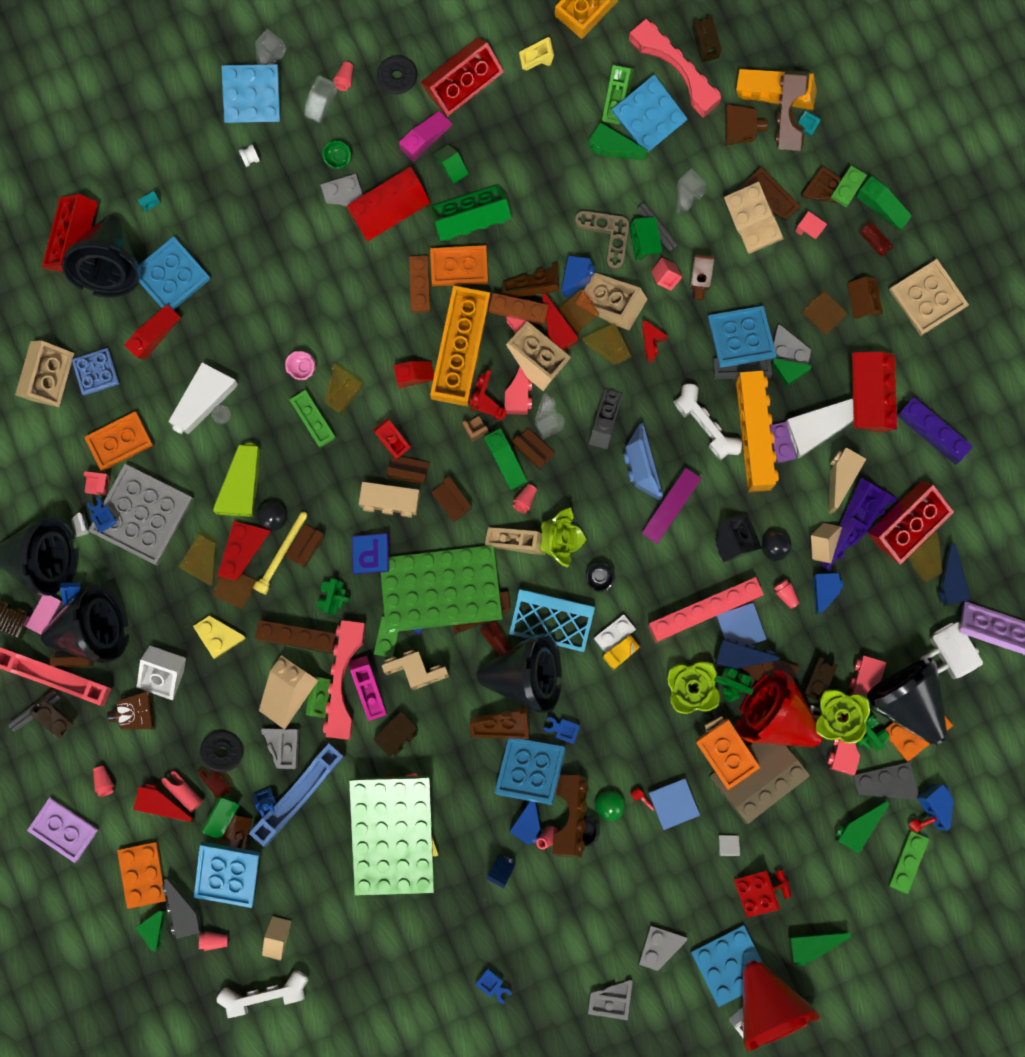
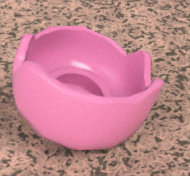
[285,351,316,380]

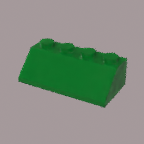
[428,184,512,241]

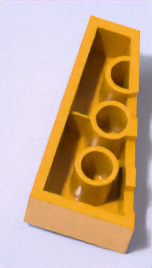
[736,69,817,110]

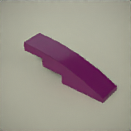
[642,468,702,544]

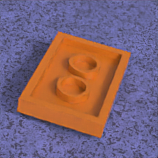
[430,245,488,287]
[84,411,153,471]
[884,716,953,762]
[695,719,760,790]
[117,842,168,909]

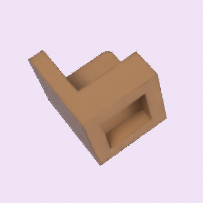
[462,416,489,443]

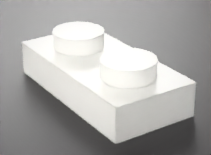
[594,615,636,654]

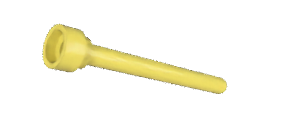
[252,512,307,595]

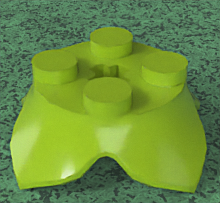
[540,508,587,567]
[668,662,720,714]
[816,690,870,744]

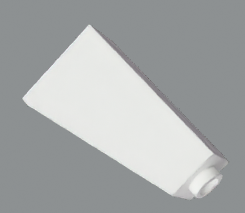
[168,363,238,434]
[786,399,854,459]

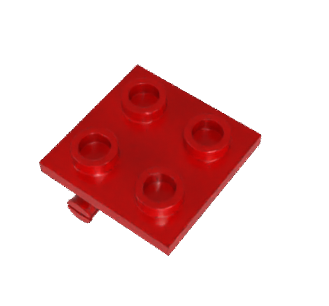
[469,370,506,420]
[734,870,792,918]

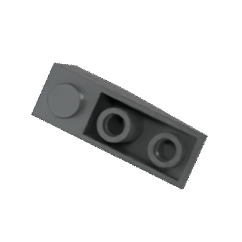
[589,389,623,449]
[162,878,203,939]

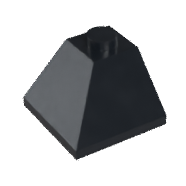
[716,513,762,562]

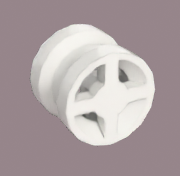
[239,144,260,167]

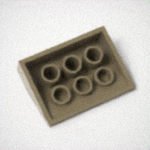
[709,743,810,824]

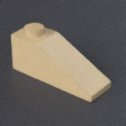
[485,527,546,555]

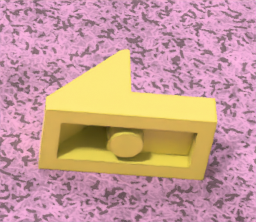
[519,37,554,71]

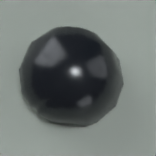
[256,500,287,531]
[762,530,792,561]
[586,562,615,592]
[583,816,600,846]

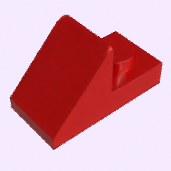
[641,321,668,362]
[373,418,411,460]

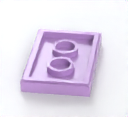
[27,797,99,863]

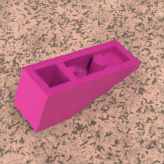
[399,111,453,162]
[349,656,387,721]

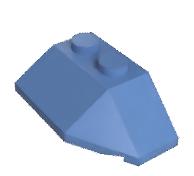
[623,423,663,500]

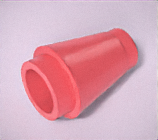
[333,62,353,91]
[513,484,537,514]
[773,579,800,609]
[93,766,114,797]
[536,826,560,849]
[199,931,227,951]

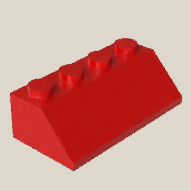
[421,37,504,117]
[347,167,430,242]
[41,194,98,273]
[852,352,897,433]
[868,481,954,565]

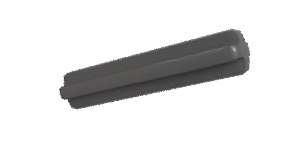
[638,203,677,251]
[8,690,60,732]

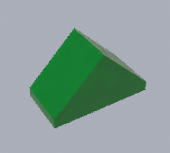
[433,145,469,185]
[771,358,811,388]
[136,910,167,952]

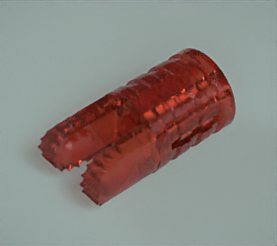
[859,222,893,257]
[480,621,513,656]
[197,768,231,799]

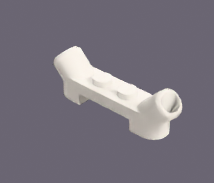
[673,384,742,460]
[216,970,308,1018]

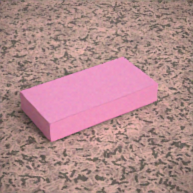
[26,596,62,634]

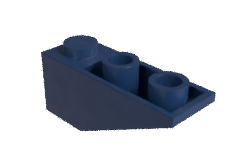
[715,638,780,669]

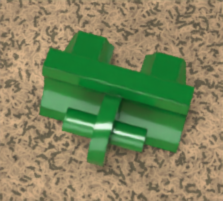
[316,578,350,616]
[715,667,753,702]
[856,715,890,751]

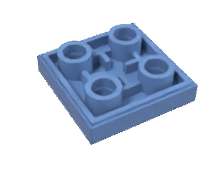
[72,348,120,396]
[716,603,766,647]
[649,779,700,830]

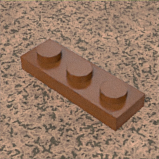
[409,256,430,313]
[489,293,548,325]

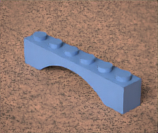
[249,743,345,847]

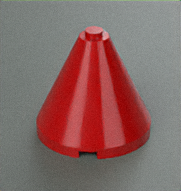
[736,670,823,748]
[743,960,821,1052]

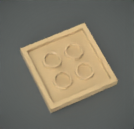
[889,259,969,336]

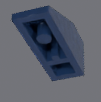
[938,543,971,606]
[486,854,515,889]

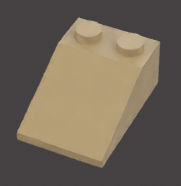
[576,273,647,330]
[506,321,571,391]
[828,448,866,515]
[259,655,318,729]

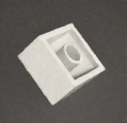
[136,646,186,700]

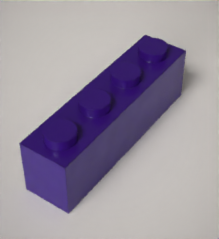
[897,397,973,465]

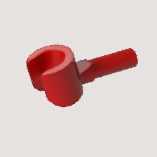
[630,788,654,810]
[908,817,937,832]

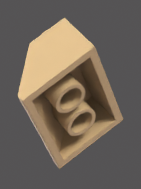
[15,341,74,407]

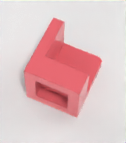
[795,211,827,239]
[651,258,682,291]
[83,472,111,496]

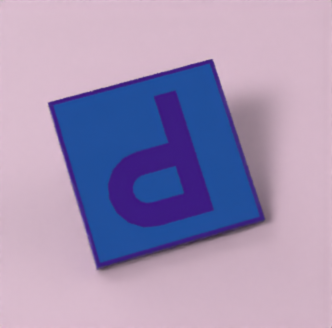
[352,533,389,574]

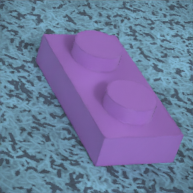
[770,422,796,464]

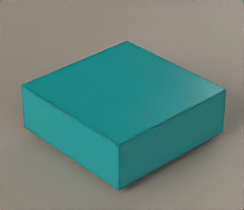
[798,111,821,137]
[138,191,161,212]

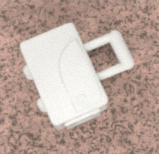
[920,622,983,679]

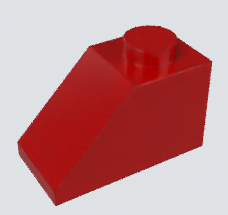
[393,361,434,389]

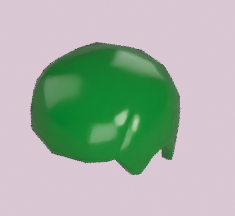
[322,141,351,169]
[595,790,625,821]

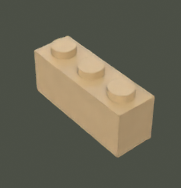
[359,482,420,518]

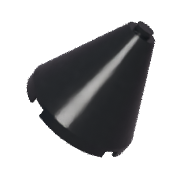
[62,215,140,298]
[0,518,78,596]
[41,585,128,663]
[476,634,562,713]
[866,657,947,745]

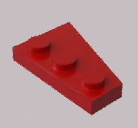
[217,521,271,582]

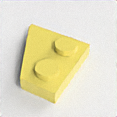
[193,616,246,659]

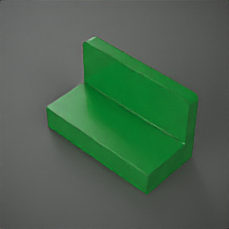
[629,217,662,260]
[201,795,239,840]

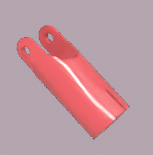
[162,771,204,813]

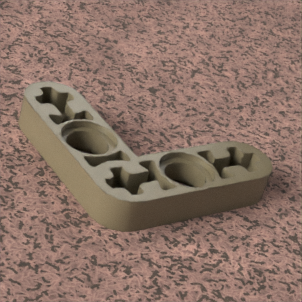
[575,211,629,271]

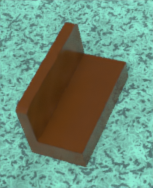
[847,276,883,319]
[512,429,555,470]
[387,456,429,485]
[432,476,472,522]
[286,525,325,569]
[50,649,93,668]
[215,815,252,849]

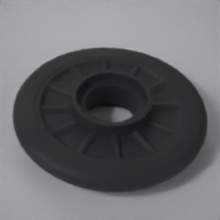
[377,56,417,94]
[200,731,243,772]

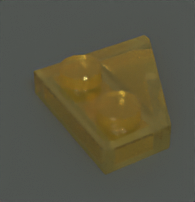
[582,323,631,366]
[324,364,364,415]
[908,531,942,583]
[179,534,215,586]

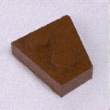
[801,166,842,203]

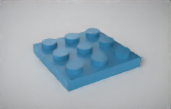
[222,65,281,123]
[611,74,688,152]
[139,236,210,310]
[708,306,776,368]
[495,739,566,805]
[194,842,260,908]
[691,925,763,1007]

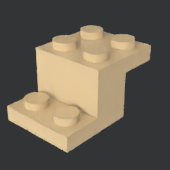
[724,182,784,254]
[382,650,449,690]

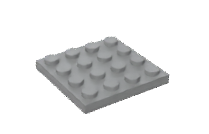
[88,464,193,566]

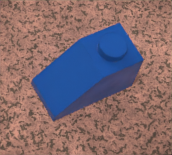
[561,256,595,298]
[813,573,843,615]
[917,784,954,831]
[510,801,541,845]

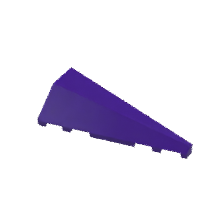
[821,478,897,571]

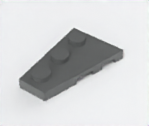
[713,358,772,379]
[852,762,919,800]

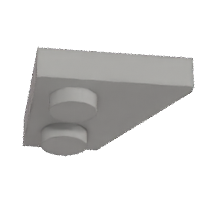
[320,174,363,207]
[771,325,811,365]
[261,729,300,769]
[639,925,687,971]
[588,980,632,1020]

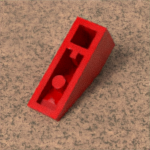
[542,293,578,352]
[124,305,181,360]
[133,784,195,822]

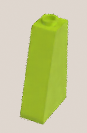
[213,443,261,517]

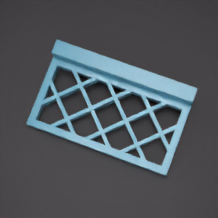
[509,589,595,652]

